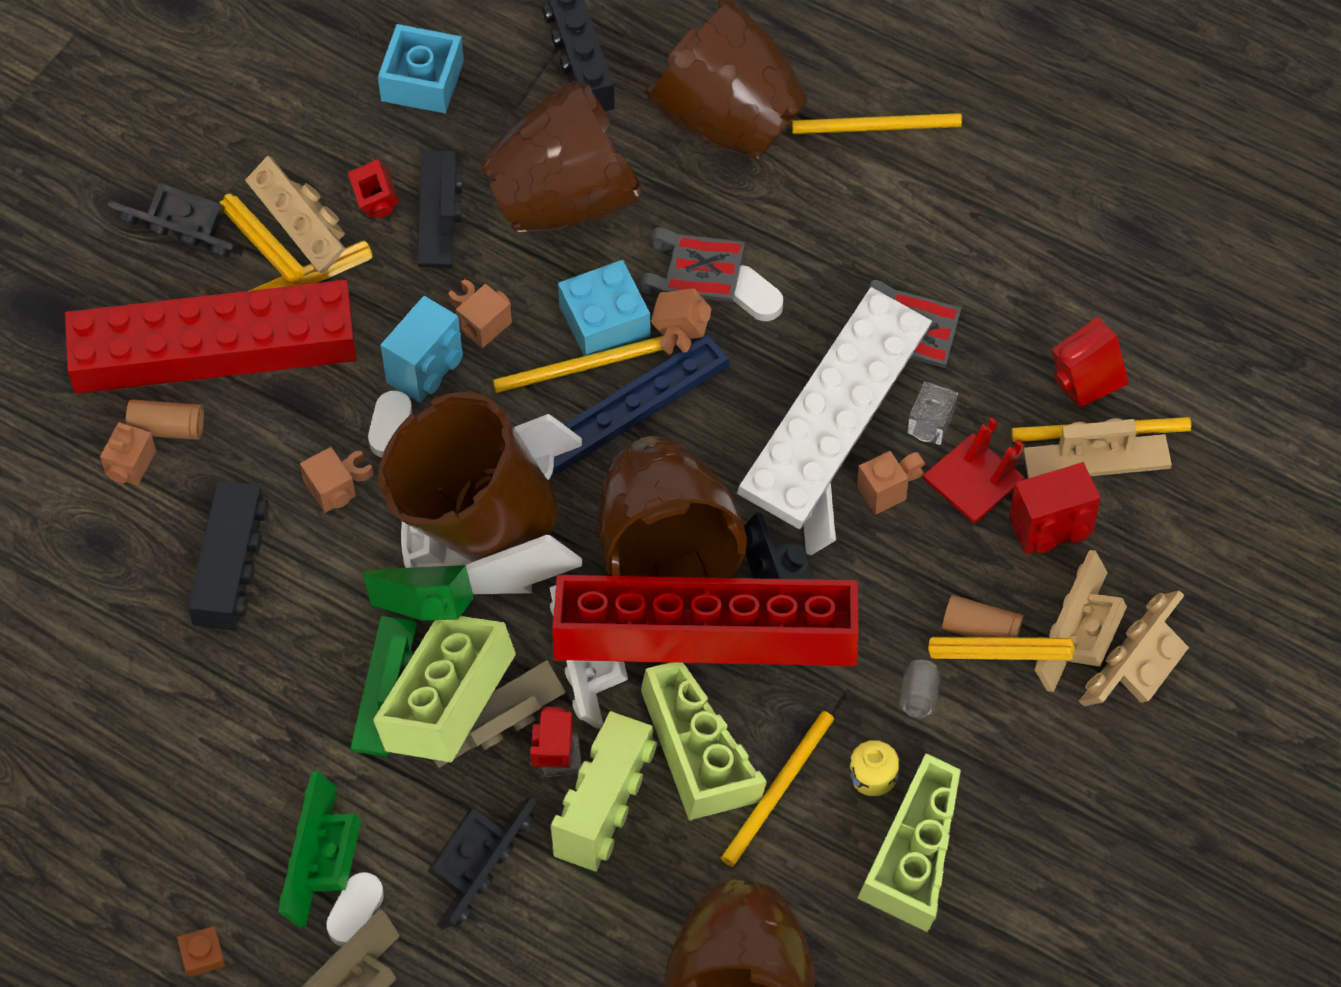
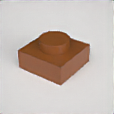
[177,926,226,977]

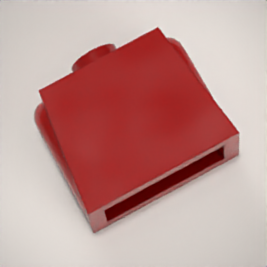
[1051,316,1129,408]

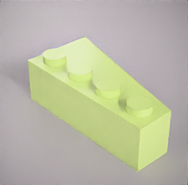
[641,663,767,820]
[551,711,657,872]
[857,753,961,932]

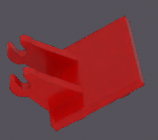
[923,417,1025,524]

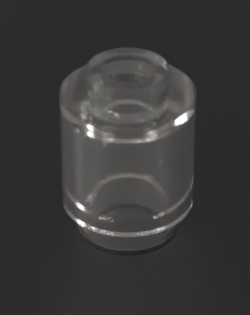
[899,660,941,718]

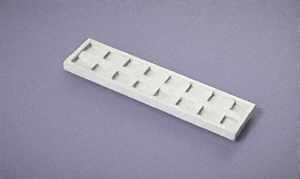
[736,287,932,529]

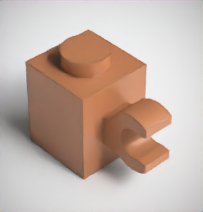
[448,279,512,348]
[651,288,712,355]
[100,422,156,485]
[300,447,373,513]
[857,451,925,515]

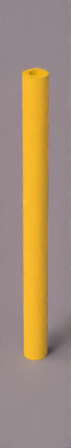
[792,113,962,134]
[493,336,664,393]
[1011,417,1191,442]
[721,711,834,867]

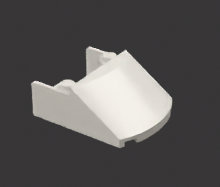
[401,414,582,594]

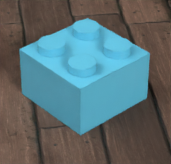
[378,24,464,114]
[558,260,651,356]
[381,296,463,403]

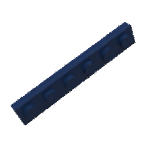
[553,335,729,474]

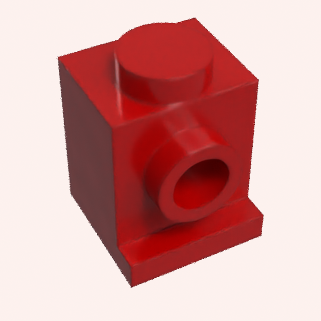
[348,159,400,218]
[530,707,573,768]

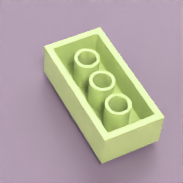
[373,616,516,763]

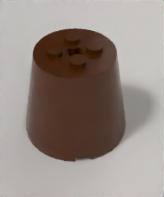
[378,392,558,562]

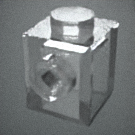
[908,381,958,445]

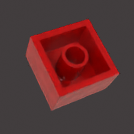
[1009,462,1101,555]

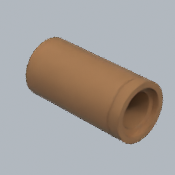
[126,400,204,440]
[942,595,1024,637]

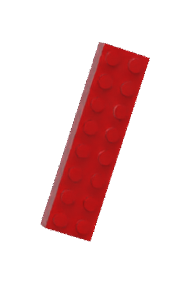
[65,280,357,394]
[552,575,858,666]

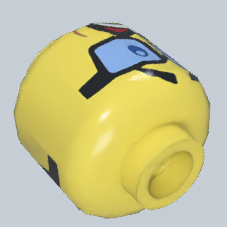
[849,740,899,796]

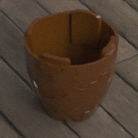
[643,0,808,159]
[480,81,643,232]
[598,436,747,578]
[663,879,816,987]

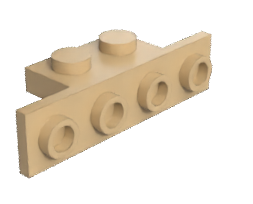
[245,156,346,274]
[1023,418,1172,479]
[1035,550,1127,692]
[1079,590,1189,706]

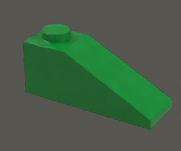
[362,565,474,621]

